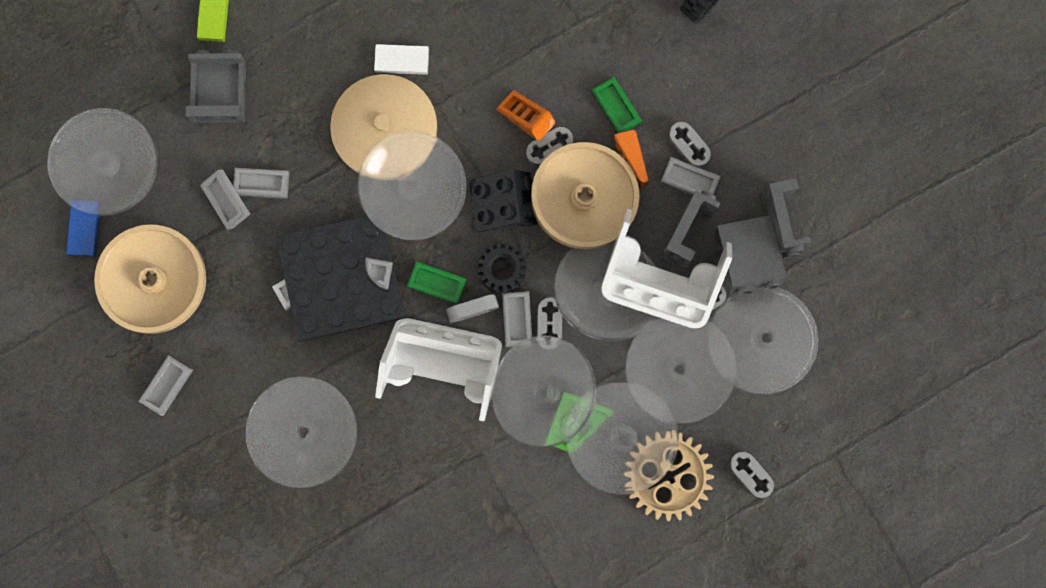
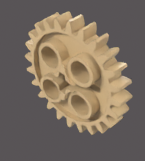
[623,431,714,521]

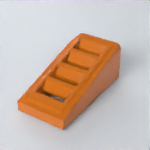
[496,90,555,141]
[613,130,648,188]

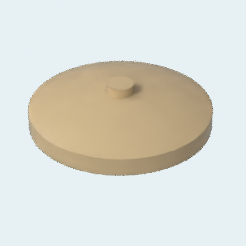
[330,74,437,180]
[531,142,639,249]
[94,225,206,334]

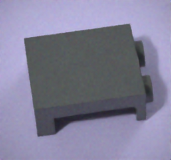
[185,50,246,123]
[760,178,811,259]
[661,191,720,269]
[715,215,787,296]

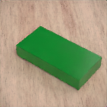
[591,77,642,134]
[407,261,467,305]

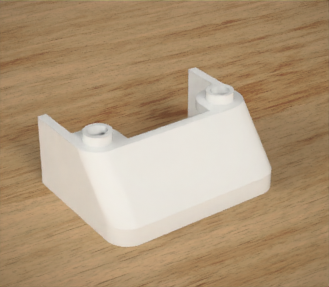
[602,209,732,328]
[375,318,502,421]

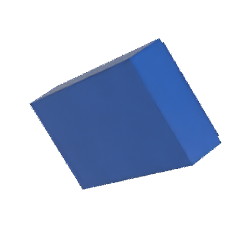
[66,201,101,257]

